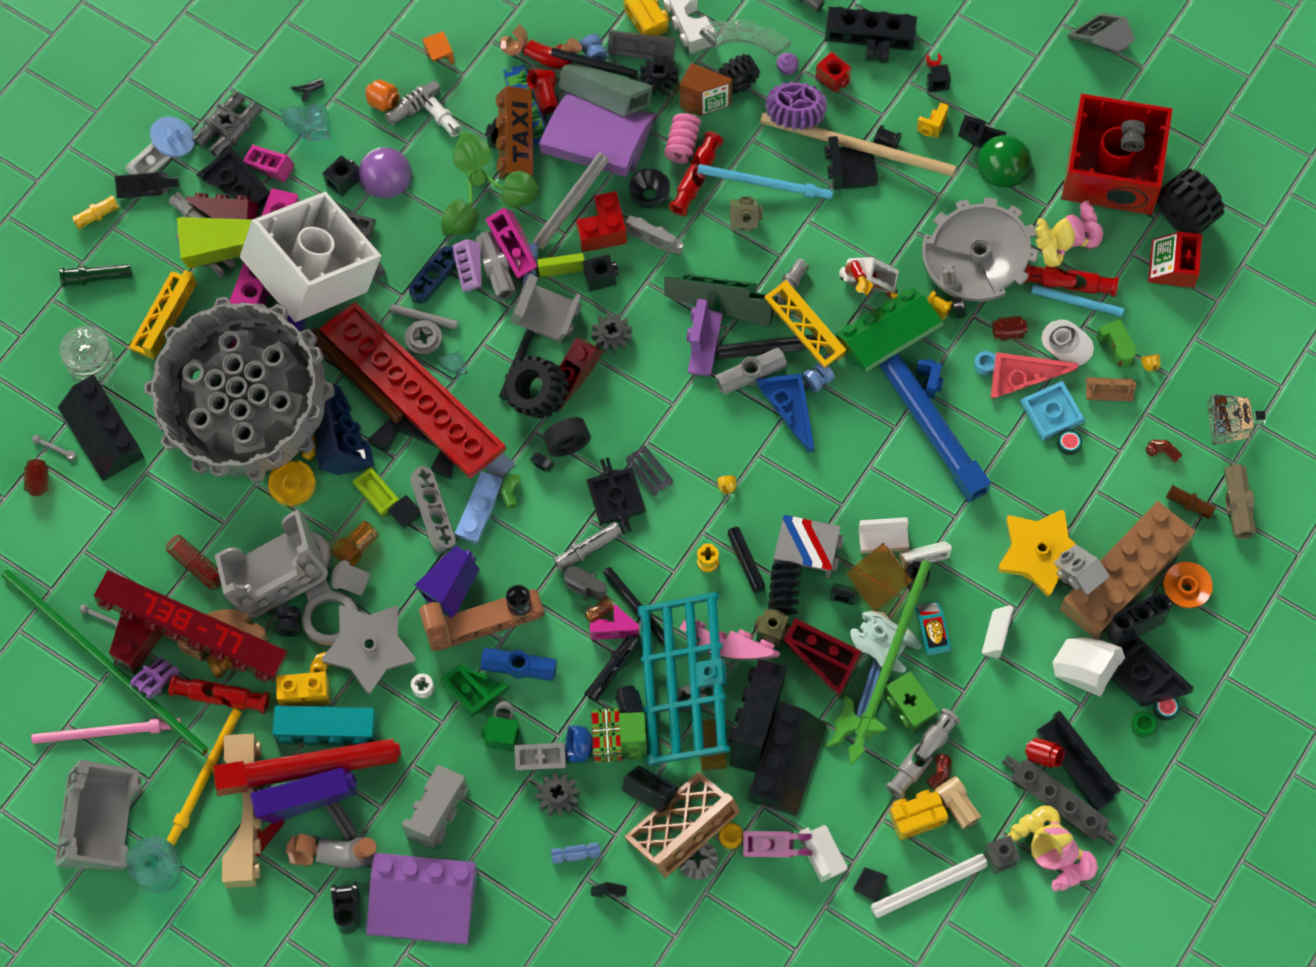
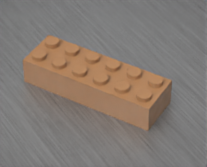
[1060,501,1196,640]

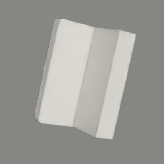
[858,517,909,554]
[799,825,848,883]

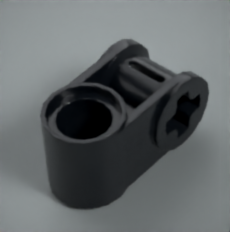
[331,882,360,934]

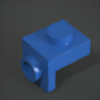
[916,359,944,399]

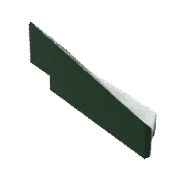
[664,274,778,327]

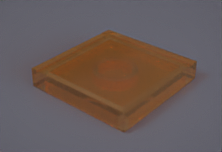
[846,543,914,611]

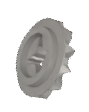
[405,320,442,356]
[679,841,718,880]

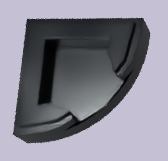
[953,297,966,319]
[591,882,627,898]

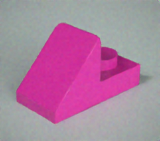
[590,604,640,640]

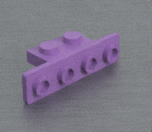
[687,299,723,376]

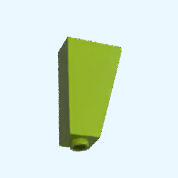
[177,217,252,269]

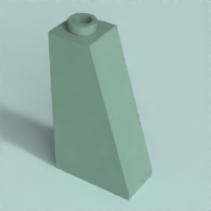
[558,62,653,117]

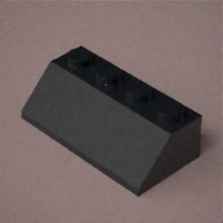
[58,374,144,481]
[748,702,827,817]

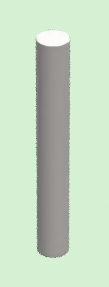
[390,304,459,330]

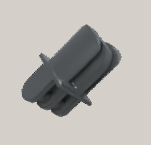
[564,566,607,601]

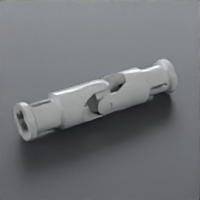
[885,708,961,799]

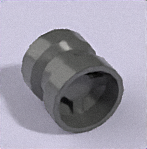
[1121,120,1145,152]

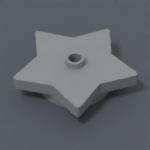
[322,605,416,694]

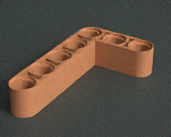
[419,590,545,651]

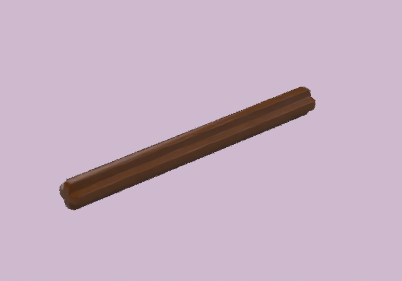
[311,328,404,423]

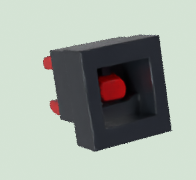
[926,53,951,93]

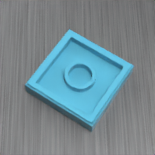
[1020,381,1085,441]

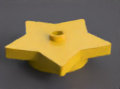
[998,510,1077,597]

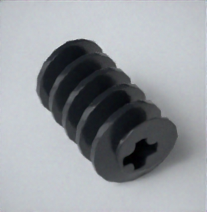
[768,561,802,615]

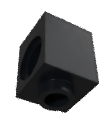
[322,155,359,197]
[582,255,619,292]

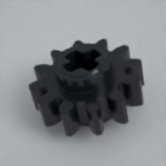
[640,55,679,95]

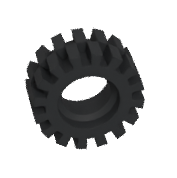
[717,54,760,94]

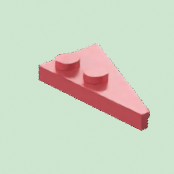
[990,352,1078,399]

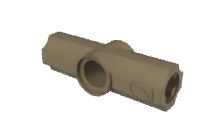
[1224,464,1256,539]

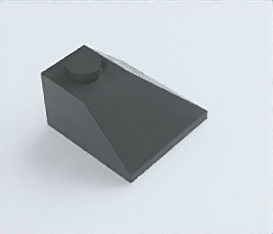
[1067,13,1135,52]

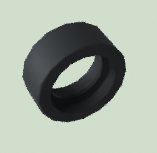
[543,417,591,457]

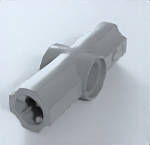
[476,231,516,300]
[715,347,787,395]

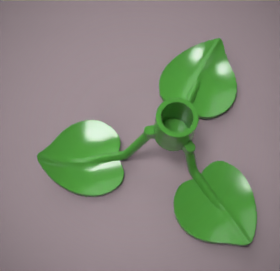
[441,131,540,235]

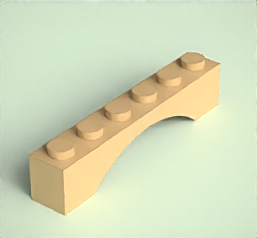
[222,734,262,888]

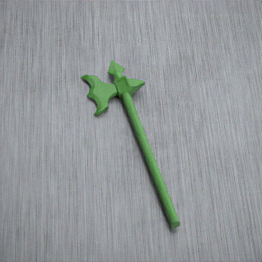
[824,560,931,765]

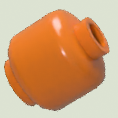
[365,79,400,112]

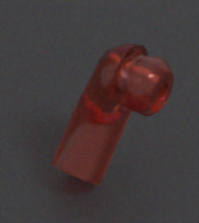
[1145,439,1182,463]

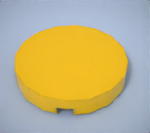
[268,460,316,507]

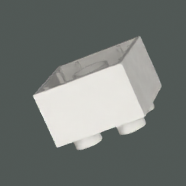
[240,191,381,322]

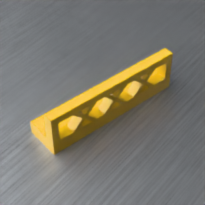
[129,270,197,360]
[764,280,846,368]

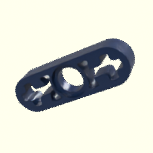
[409,246,456,304]

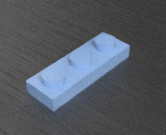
[455,471,504,545]

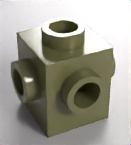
[730,196,763,231]
[754,609,790,648]

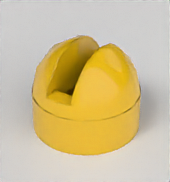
[1141,354,1161,372]
[717,476,737,494]

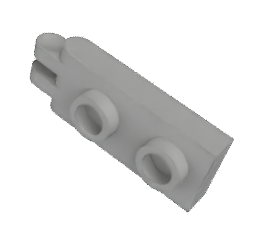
[626,215,683,255]

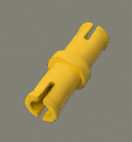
[72,195,119,230]

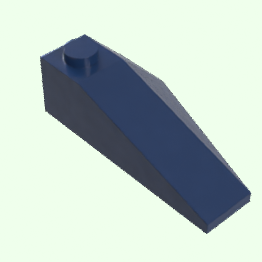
[316,382,374,475]

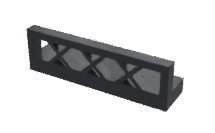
[1036,710,1121,811]

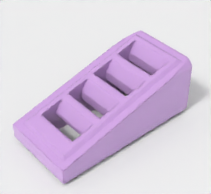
[453,239,481,293]

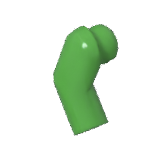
[500,473,521,509]

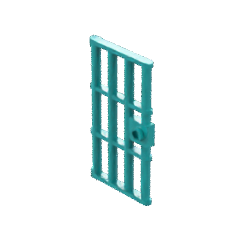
[638,592,730,766]

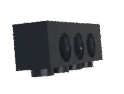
[825,6,917,51]

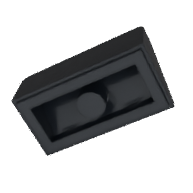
[622,765,679,813]

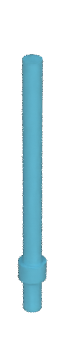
[697,164,833,199]

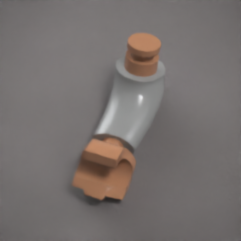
[286,833,376,869]

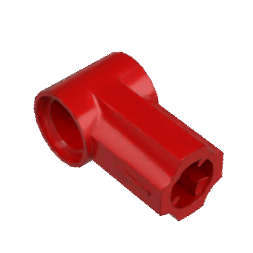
[527,69,558,114]

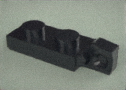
[114,172,180,199]

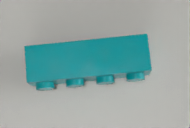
[272,706,377,746]

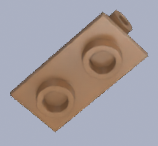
[1086,377,1136,402]

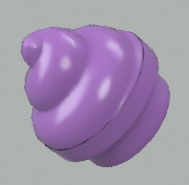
[776,53,799,75]

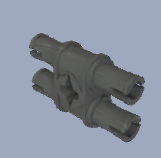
[191,90,263,158]

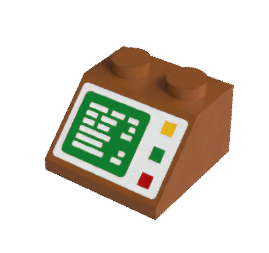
[680,63,732,116]

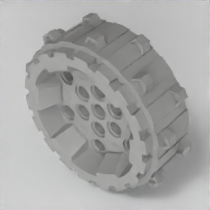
[144,297,334,483]

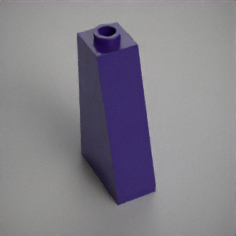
[250,767,357,824]

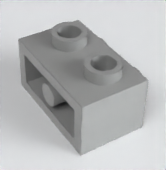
[1053,544,1110,595]

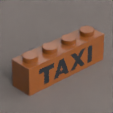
[496,86,533,180]

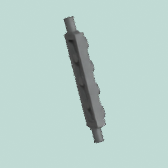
[1002,755,1119,846]

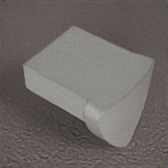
[331,560,370,596]

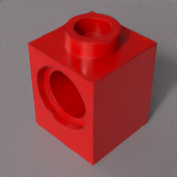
[815,52,851,93]

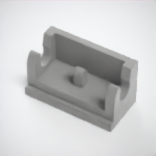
[514,743,566,771]

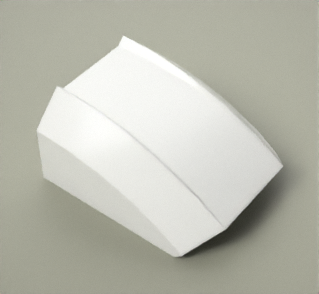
[1052,637,1125,697]

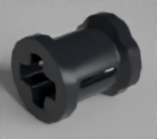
[873,125,902,149]

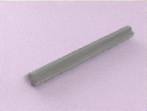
[533,153,609,249]

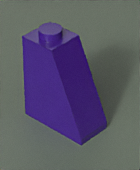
[415,546,480,618]

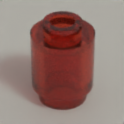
[992,315,1028,341]
[24,459,49,496]

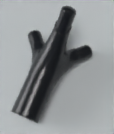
[291,78,324,102]

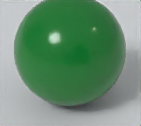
[977,135,1032,188]

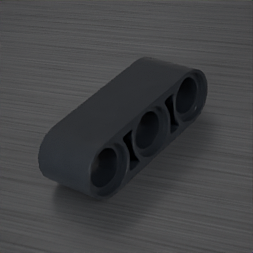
[1107,594,1172,644]

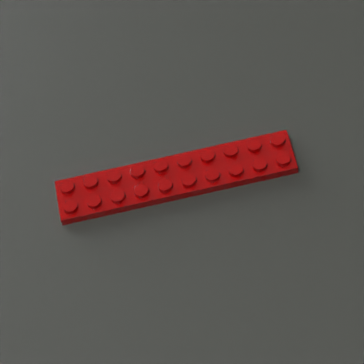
[319,302,506,479]

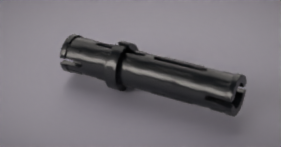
[584,635,640,702]

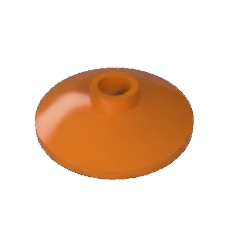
[1163,562,1213,608]

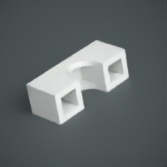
[662,0,715,54]

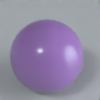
[358,147,412,198]

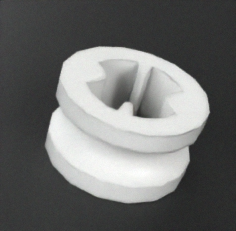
[411,674,434,698]

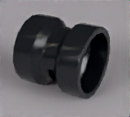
[866,39,890,63]
[506,585,532,616]
[276,606,301,637]

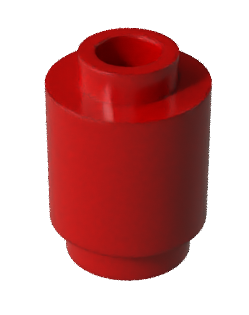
[1025,737,1065,768]

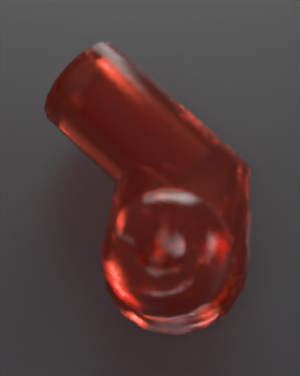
[926,753,952,790]

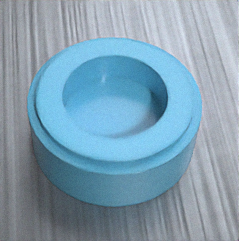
[974,351,995,376]

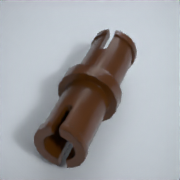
[1166,484,1216,519]

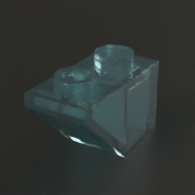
[281,104,331,141]

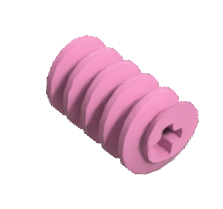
[664,113,701,164]

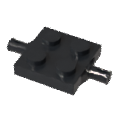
[586,458,646,534]

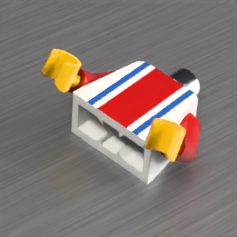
[839,258,899,299]

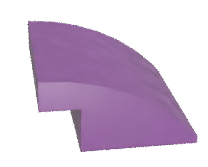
[539,92,656,177]

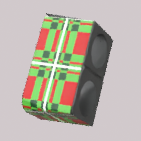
[591,708,622,763]

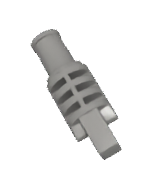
[385,80,440,126]

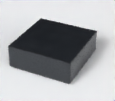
[388,495,421,529]

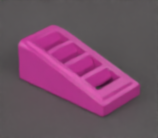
[243,145,294,182]

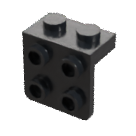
[824,136,878,190]

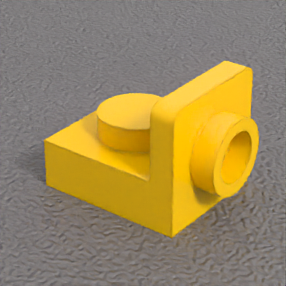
[917,102,949,139]

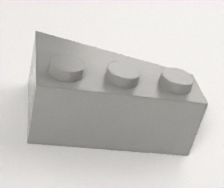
[402,765,468,850]

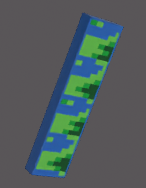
[503,65,545,147]

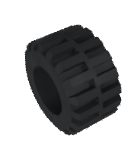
[503,356,569,419]

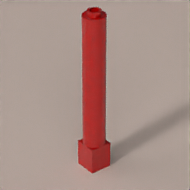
[213,738,401,797]

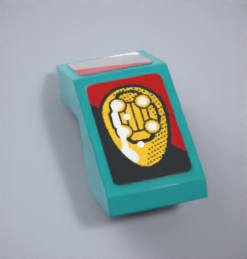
[914,601,951,655]

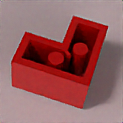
[576,191,627,253]

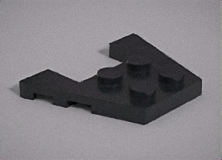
[368,415,454,479]

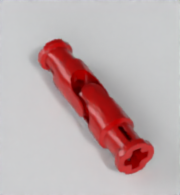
[669,131,723,216]
[1024,263,1119,297]
[168,674,270,714]

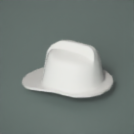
[1041,320,1094,366]

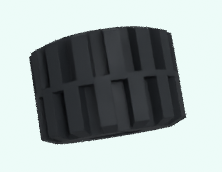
[1157,168,1225,234]

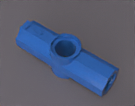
[480,648,557,681]

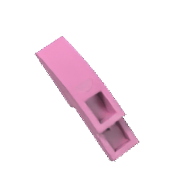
[680,619,780,660]

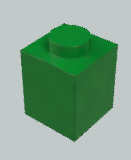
[481,716,520,752]

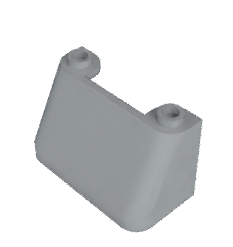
[215,509,328,618]
[55,760,141,870]

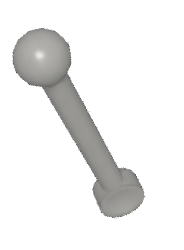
[32,435,76,461]
[79,605,119,628]

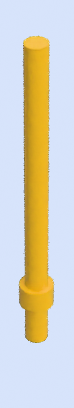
[166,709,242,846]

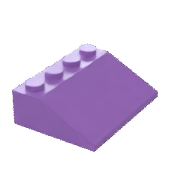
[366,853,478,945]

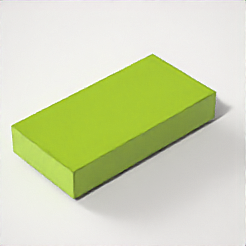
[537,253,584,277]
[352,467,399,517]

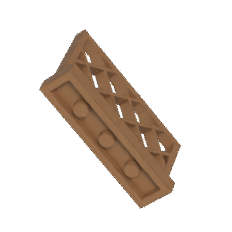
[624,772,740,878]

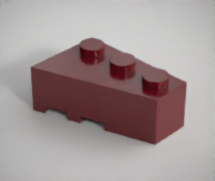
[109,617,163,674]
[784,618,862,699]

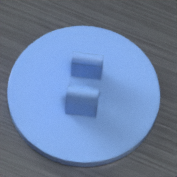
[150,117,194,157]

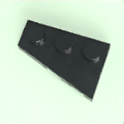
[196,147,270,208]

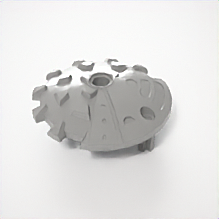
[922,198,1038,302]

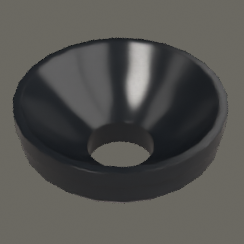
[629,169,670,208]

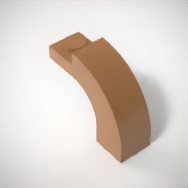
[177,609,269,662]

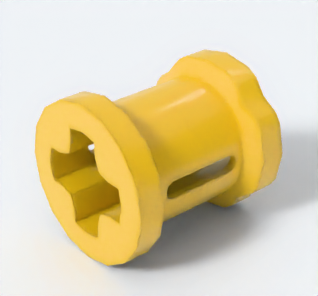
[927,291,953,320]
[697,543,719,572]

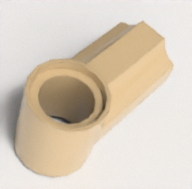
[934,776,981,830]

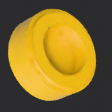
[719,823,744,850]

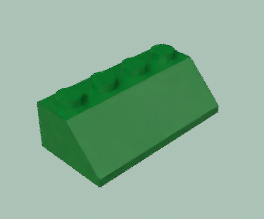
[835,288,944,372]

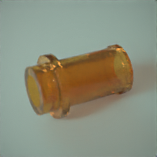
[584,595,615,623]

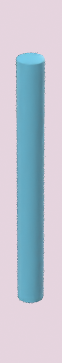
[1032,285,1124,317]

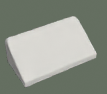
[124,143,170,174]
[899,541,952,569]
[982,605,1014,659]

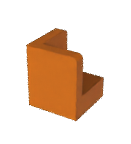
[423,31,455,65]

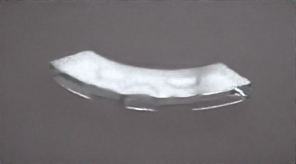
[699,19,791,57]

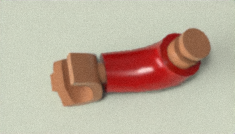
[499,24,582,70]

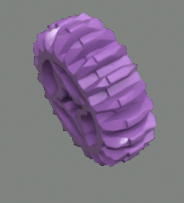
[766,81,827,131]

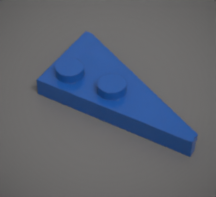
[757,373,814,453]

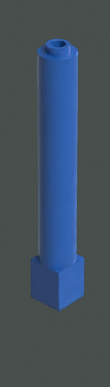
[879,353,991,503]

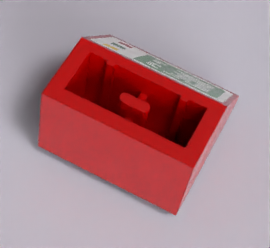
[1148,232,1203,288]

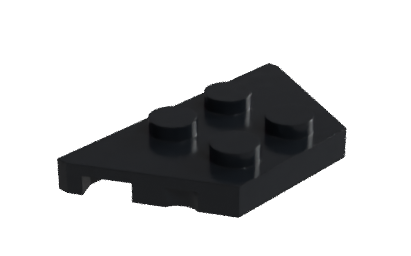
[1110,637,1194,707]

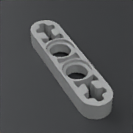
[410,466,455,553]

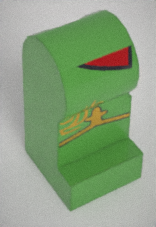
[1096,319,1137,368]

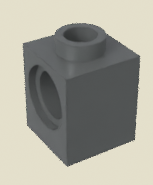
[984,835,1020,875]

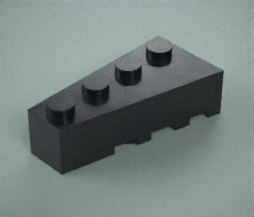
[728,659,787,773]

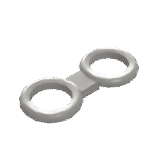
[301,531,358,646]

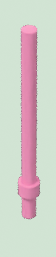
[31,718,181,744]

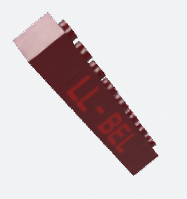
[93,570,288,683]

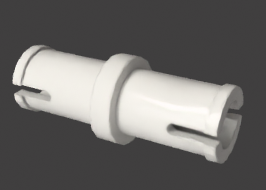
[425,97,462,137]

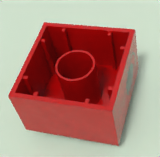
[1061,93,1173,215]

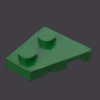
[440,664,509,717]

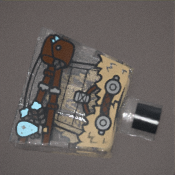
[1207,394,1266,445]

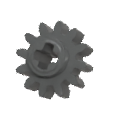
[591,313,632,354]
[535,772,580,818]

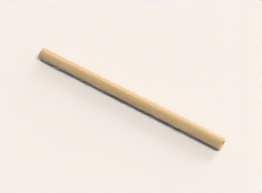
[760,113,957,177]

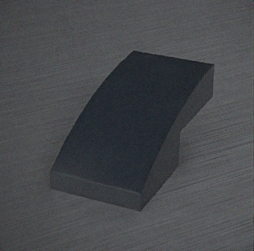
[958,115,1007,148]

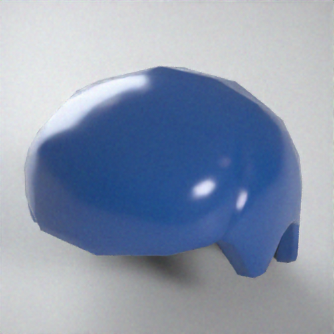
[566,725,593,763]

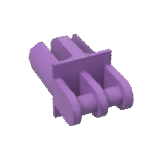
[130,656,179,699]

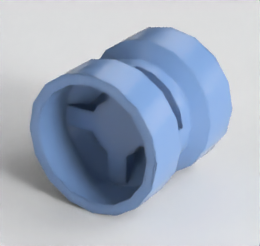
[580,34,608,61]
[802,362,835,393]

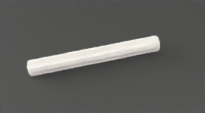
[871,854,988,918]

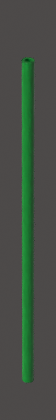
[1,570,209,756]

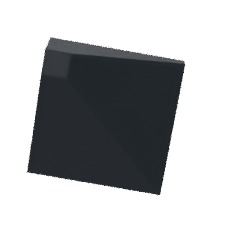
[853,867,888,902]

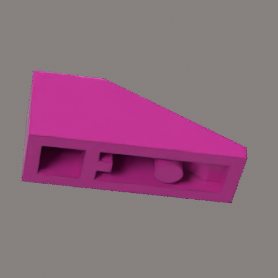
[485,207,538,279]

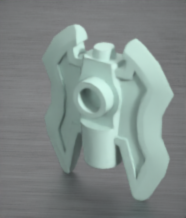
[850,611,922,673]

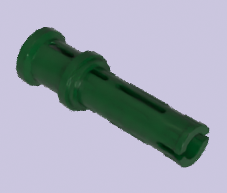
[59,263,132,288]

